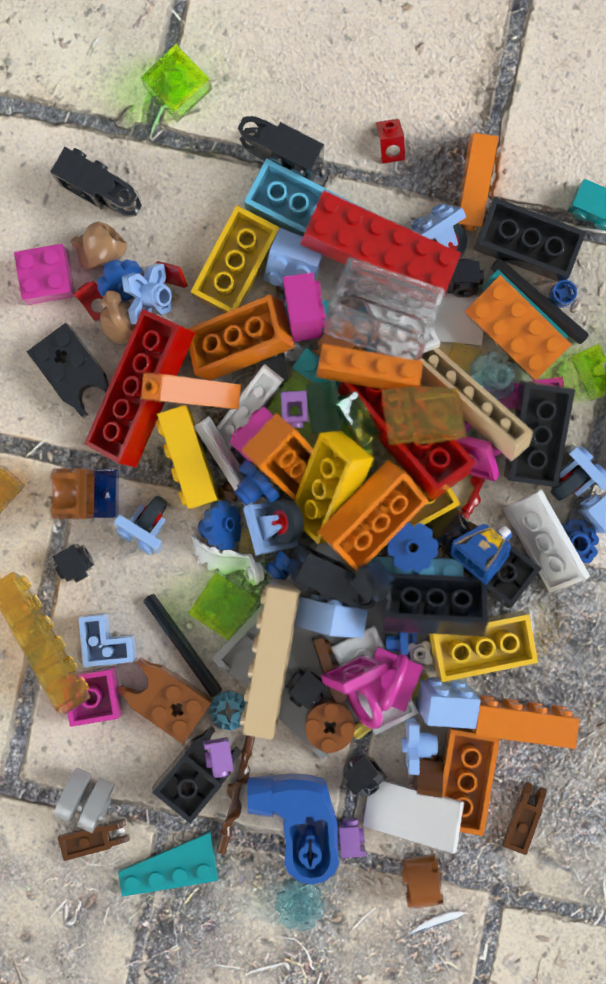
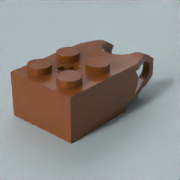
[50,468,95,519]
[117,657,213,744]

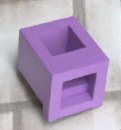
[281,391,308,428]
[203,737,233,778]
[338,817,366,858]

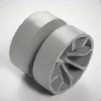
[53,767,115,833]

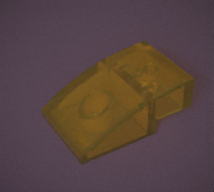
[382,386,466,445]

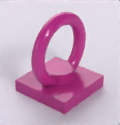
[448,420,502,482]
[359,646,423,712]
[321,655,389,729]

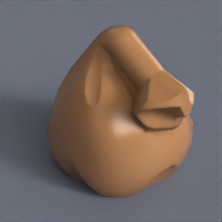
[70,221,127,270]
[100,291,135,345]

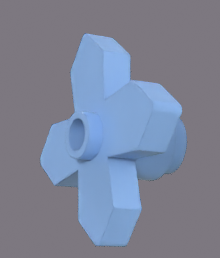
[122,263,172,325]
[401,716,438,775]

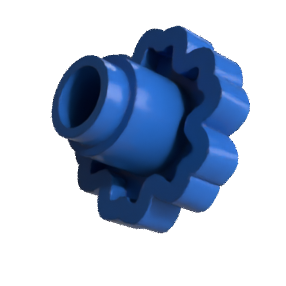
[97,259,144,301]
[234,461,279,506]
[198,500,243,551]
[561,519,599,564]
[387,523,438,572]

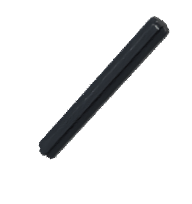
[491,258,589,344]
[143,594,222,697]

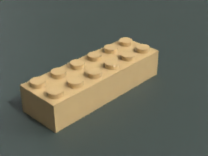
[240,578,301,740]

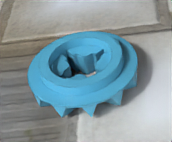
[209,691,246,731]

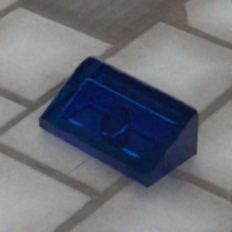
[94,469,119,518]

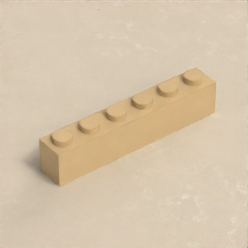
[409,348,533,461]

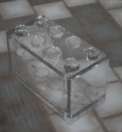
[324,257,445,361]

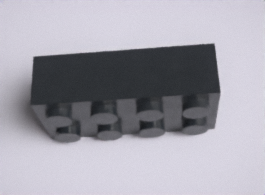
[473,197,586,282]
[504,380,575,487]
[383,573,488,637]

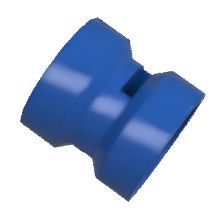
[548,280,577,308]
[264,551,291,580]

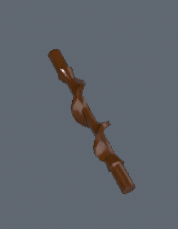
[216,735,255,854]

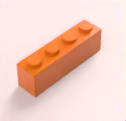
[317,344,423,395]

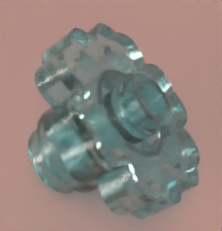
[469,352,517,400]
[275,879,325,932]

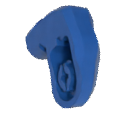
[247,773,339,884]

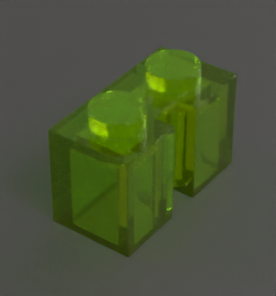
[570,344,606,401]

